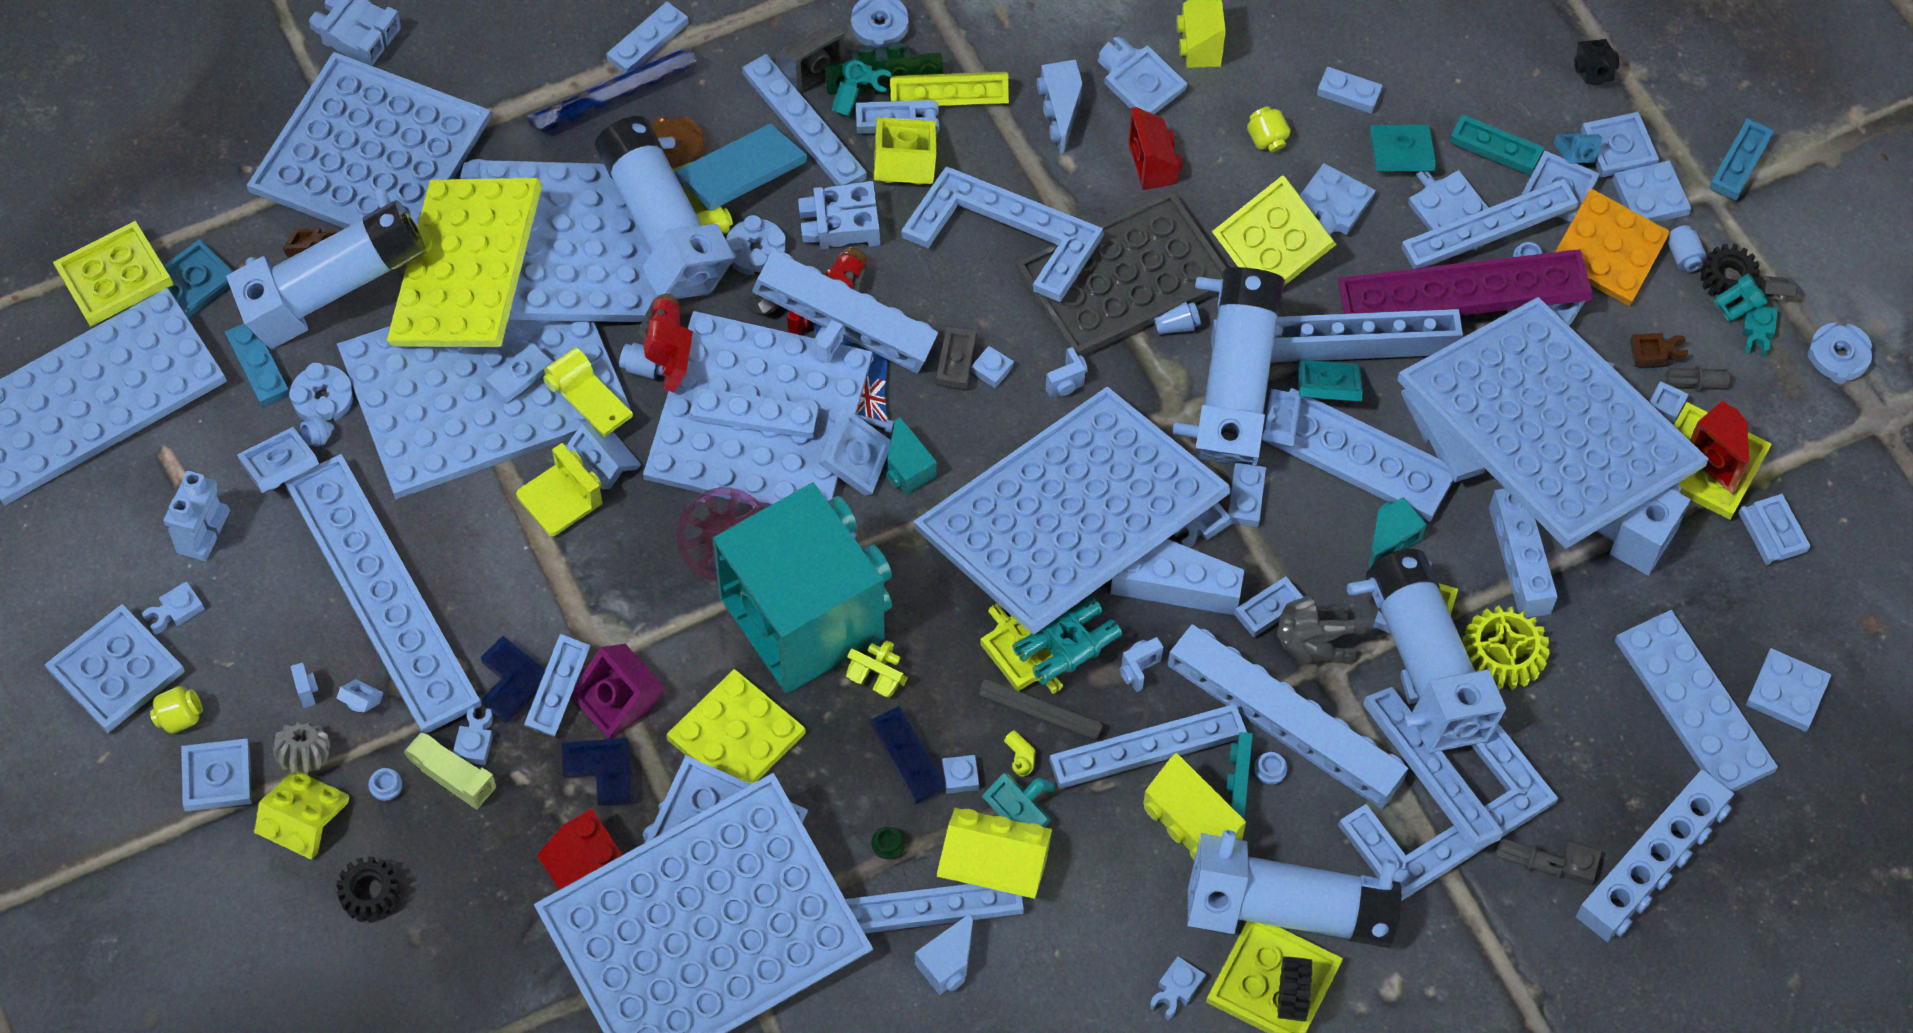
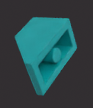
[886,417,937,496]
[1368,497,1426,567]

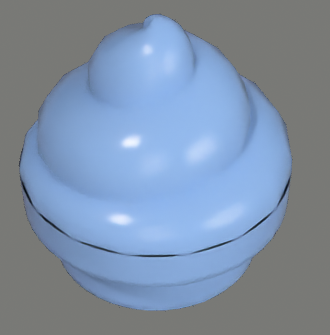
[300,416,334,447]

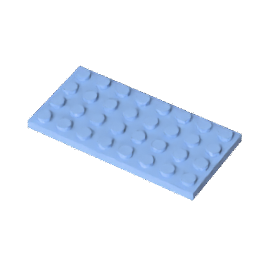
[0,288,227,506]

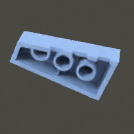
[1110,539,1244,615]

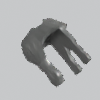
[1277,593,1369,664]

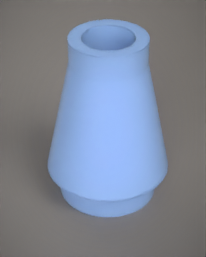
[1154,302,1201,335]

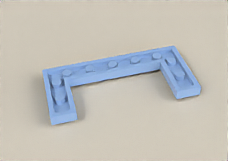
[901,166,1104,302]
[1338,724,1558,901]

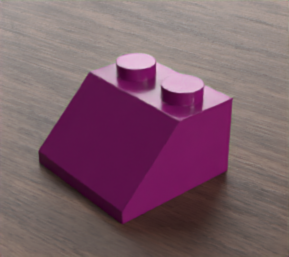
[571,643,665,739]

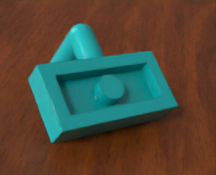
[982,773,1056,828]

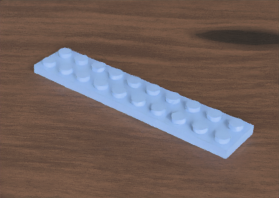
[284,454,482,734]

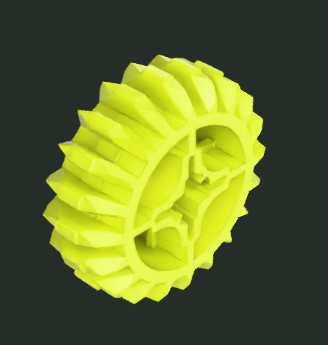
[1462,605,1550,690]

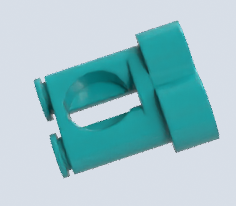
[1713,273,1768,323]

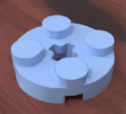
[851,0,909,48]
[726,215,786,275]
[1807,323,1873,384]
[289,363,354,421]

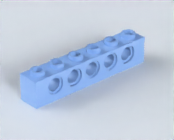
[1576,769,1734,943]

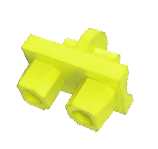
[846,640,908,698]

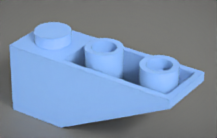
[1036,60,1082,153]

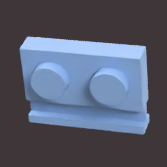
[1738,494,1810,565]

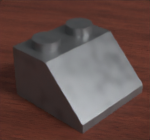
[776,27,845,94]

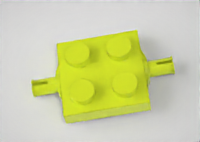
[980,603,1063,694]

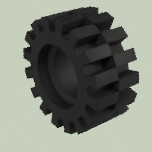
[1700,244,1760,303]
[336,856,401,923]
[1277,956,1312,1021]

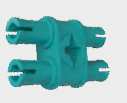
[1013,596,1122,685]

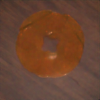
[651,116,704,169]

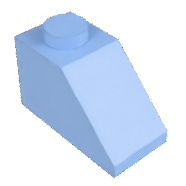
[915,914,973,995]

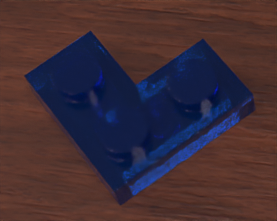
[480,636,546,723]
[562,738,631,806]

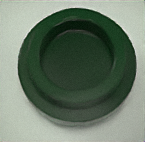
[871,827,905,859]

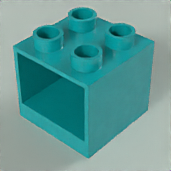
[712,482,892,695]

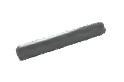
[979,679,1103,739]

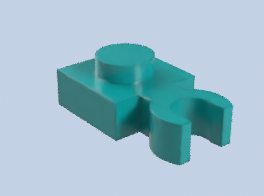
[1742,306,1778,357]

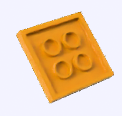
[1555,188,1670,306]

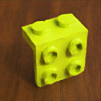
[516,443,603,536]
[254,772,349,860]

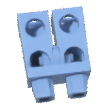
[309,0,401,66]
[798,181,881,250]
[163,471,230,562]

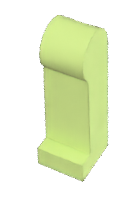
[404,733,496,810]

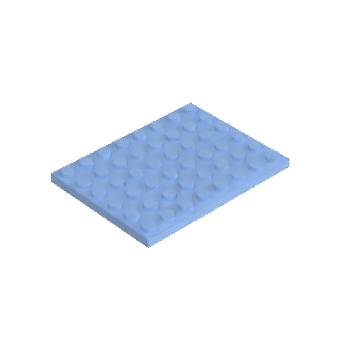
[1397,297,1708,549]
[337,320,633,499]
[913,386,1230,635]
[534,773,873,1033]

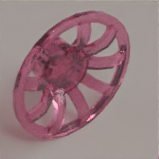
[676,487,764,581]

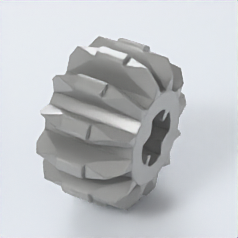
[273,721,330,775]

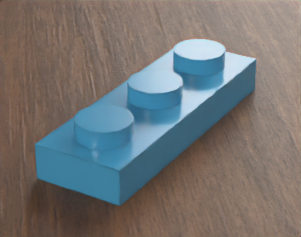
[1709,118,1774,200]
[224,323,289,408]

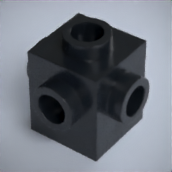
[1574,39,1619,85]

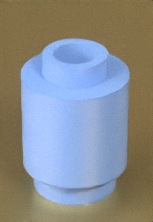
[1668,225,1707,272]

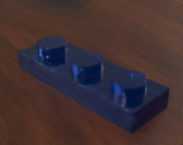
[870,706,945,805]

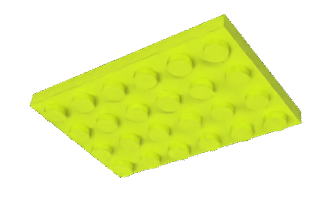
[387,178,543,347]

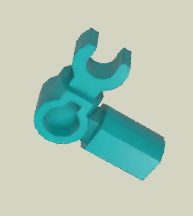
[831,59,891,116]

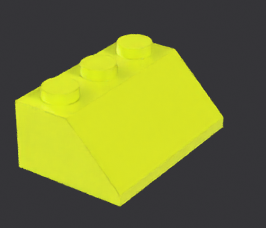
[1143,753,1246,860]
[937,808,1052,899]

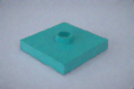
[1369,125,1436,171]
[1297,360,1363,401]

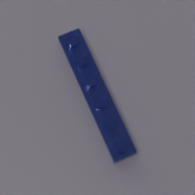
[527,47,697,132]

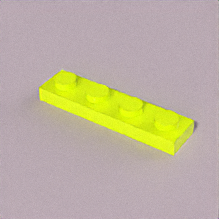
[890,72,1009,106]

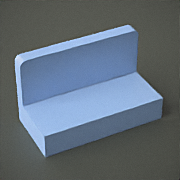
[566,423,641,489]

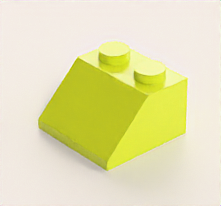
[1176,0,1226,68]
[874,117,936,185]

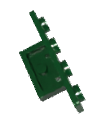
[825,42,943,94]

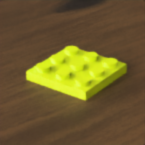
[1212,175,1337,286]
[53,221,174,327]
[1674,402,1772,520]
[666,669,806,784]
[1206,921,1343,1033]

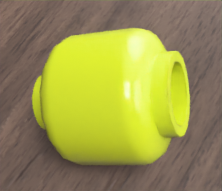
[1247,106,1291,153]
[150,686,203,734]

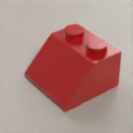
[1128,107,1182,190]
[1690,400,1750,494]
[537,808,623,890]

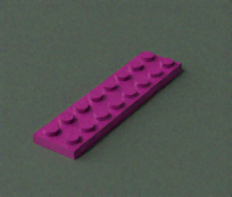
[1338,249,1592,316]

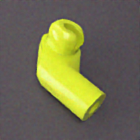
[1004,730,1036,777]

